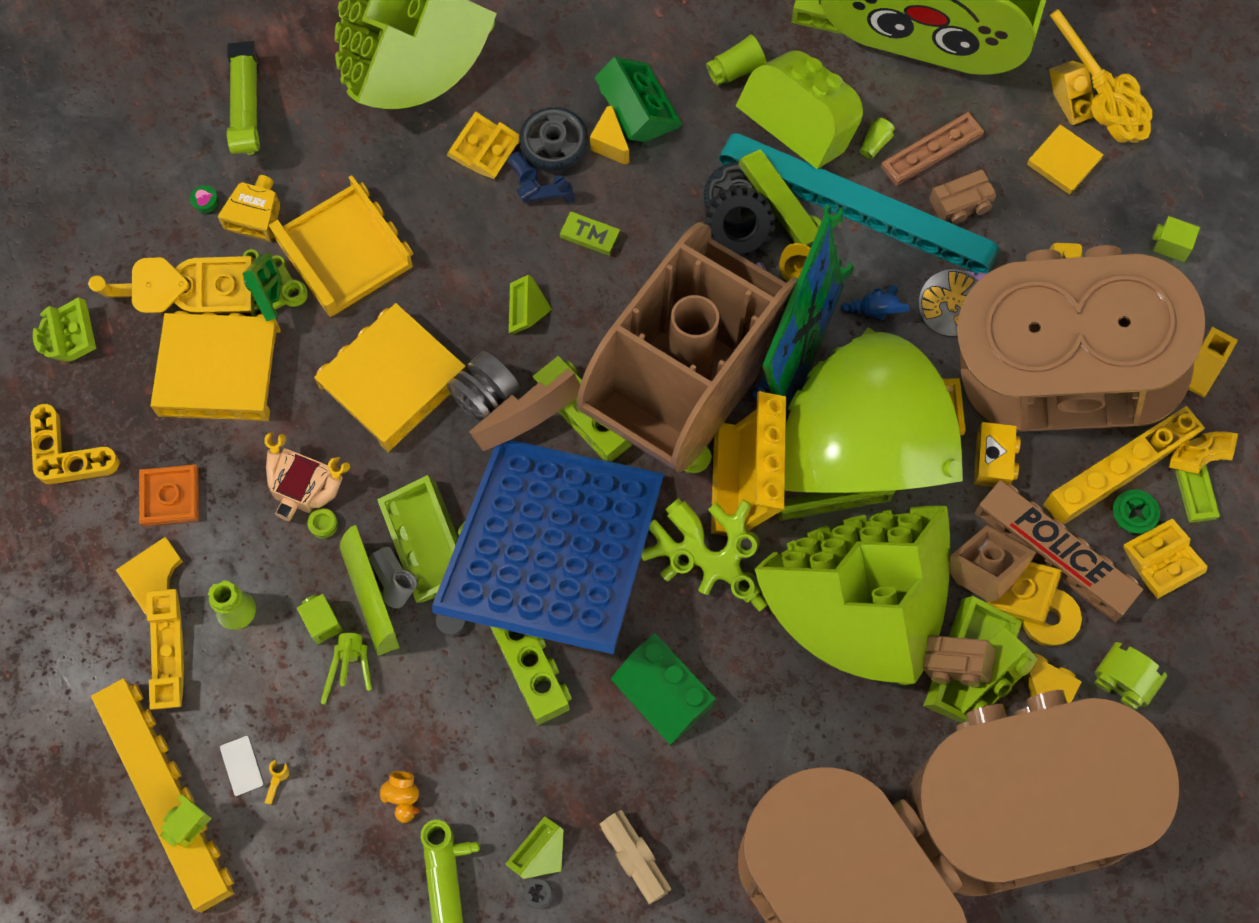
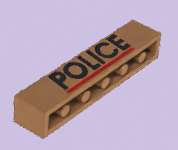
[974,480,1143,623]

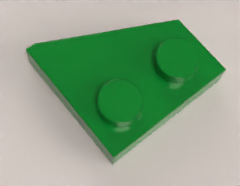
[242,252,281,322]

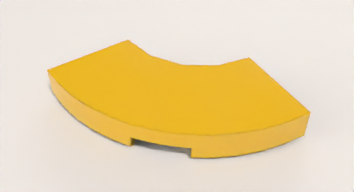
[1169,432,1238,474]

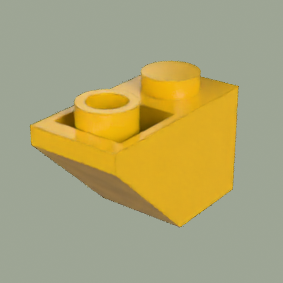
[1049,60,1094,125]
[1188,327,1238,398]
[1023,653,1082,703]

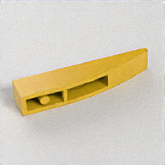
[1043,406,1205,525]

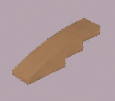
[469,369,580,451]

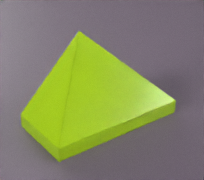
[509,275,552,335]
[505,816,564,879]

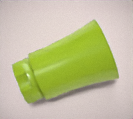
[706,34,767,86]
[208,580,256,630]

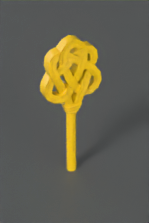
[1050,9,1152,143]

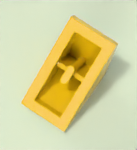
[590,106,629,165]

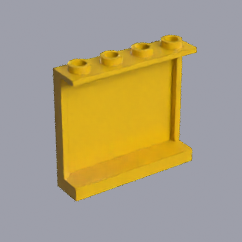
[268,175,413,318]
[314,303,467,452]
[150,311,281,421]
[711,391,786,536]

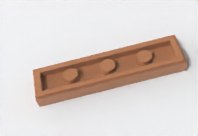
[881,112,984,186]

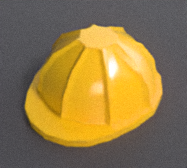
[779,243,811,282]

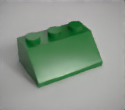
[595,56,683,142]
[611,633,716,746]

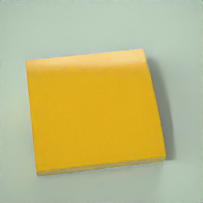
[447,111,519,179]
[1123,518,1208,599]

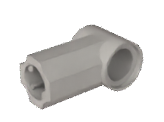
[368,547,418,608]

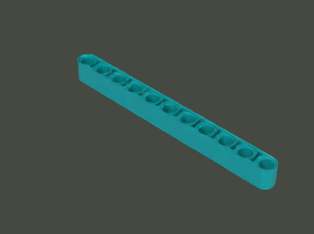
[718,133,1000,274]

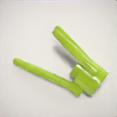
[321,633,372,705]

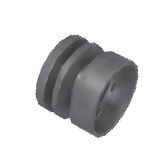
[446,350,522,423]

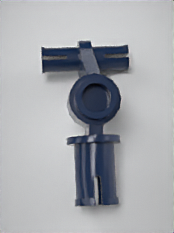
[507,152,575,203]

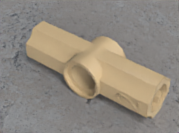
[599,810,672,905]

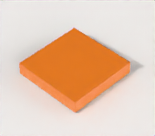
[139,464,199,526]

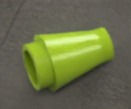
[859,117,895,159]

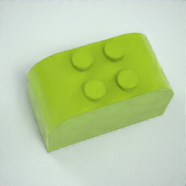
[736,50,863,169]

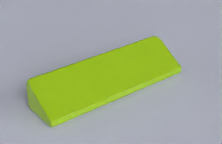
[738,149,818,247]
[778,490,895,521]

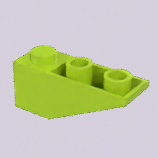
[961,627,1038,715]

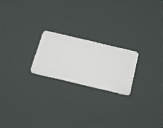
[220,736,263,796]

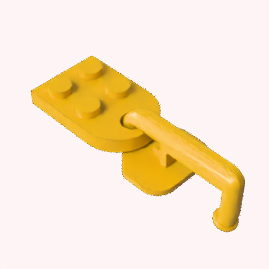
[88,256,254,314]

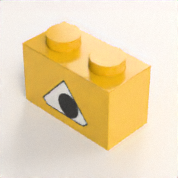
[974,422,1021,488]

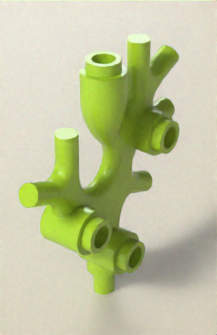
[642,498,768,612]

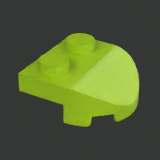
[33,297,96,362]

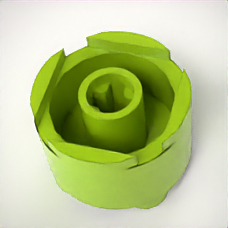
[1094,642,1167,710]

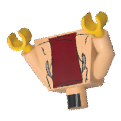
[264,431,350,522]

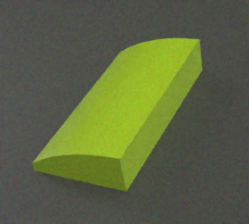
[377,475,458,603]
[340,525,400,656]
[923,596,1023,723]

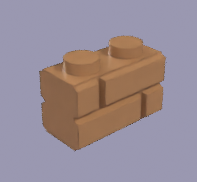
[929,170,996,225]
[923,636,995,687]

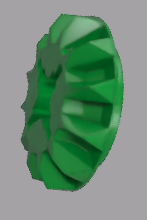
[1113,489,1160,535]

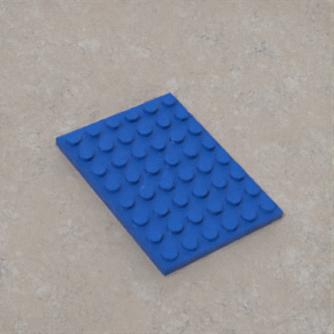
[432,440,664,654]

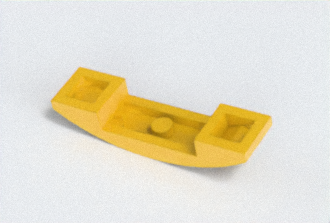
[146,589,184,710]

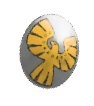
[919,269,978,336]

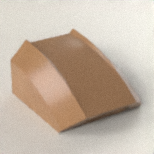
[950,525,1036,603]

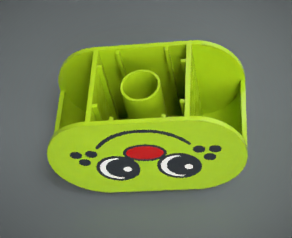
[821,0,1046,75]

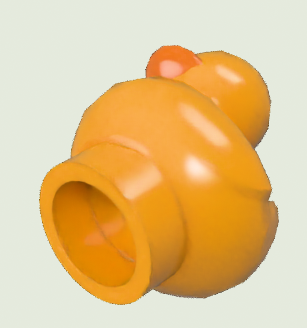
[380,771,420,823]

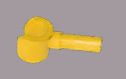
[264,760,289,805]

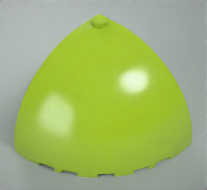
[335,0,497,109]
[784,332,963,493]
[755,506,950,685]

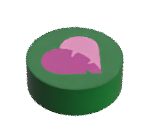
[190,185,219,214]

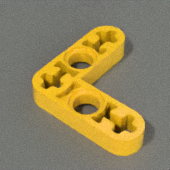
[30,404,120,484]

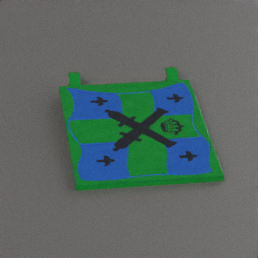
[762,205,854,421]

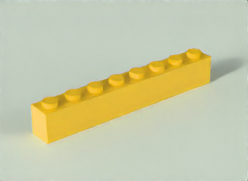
[91,678,234,913]

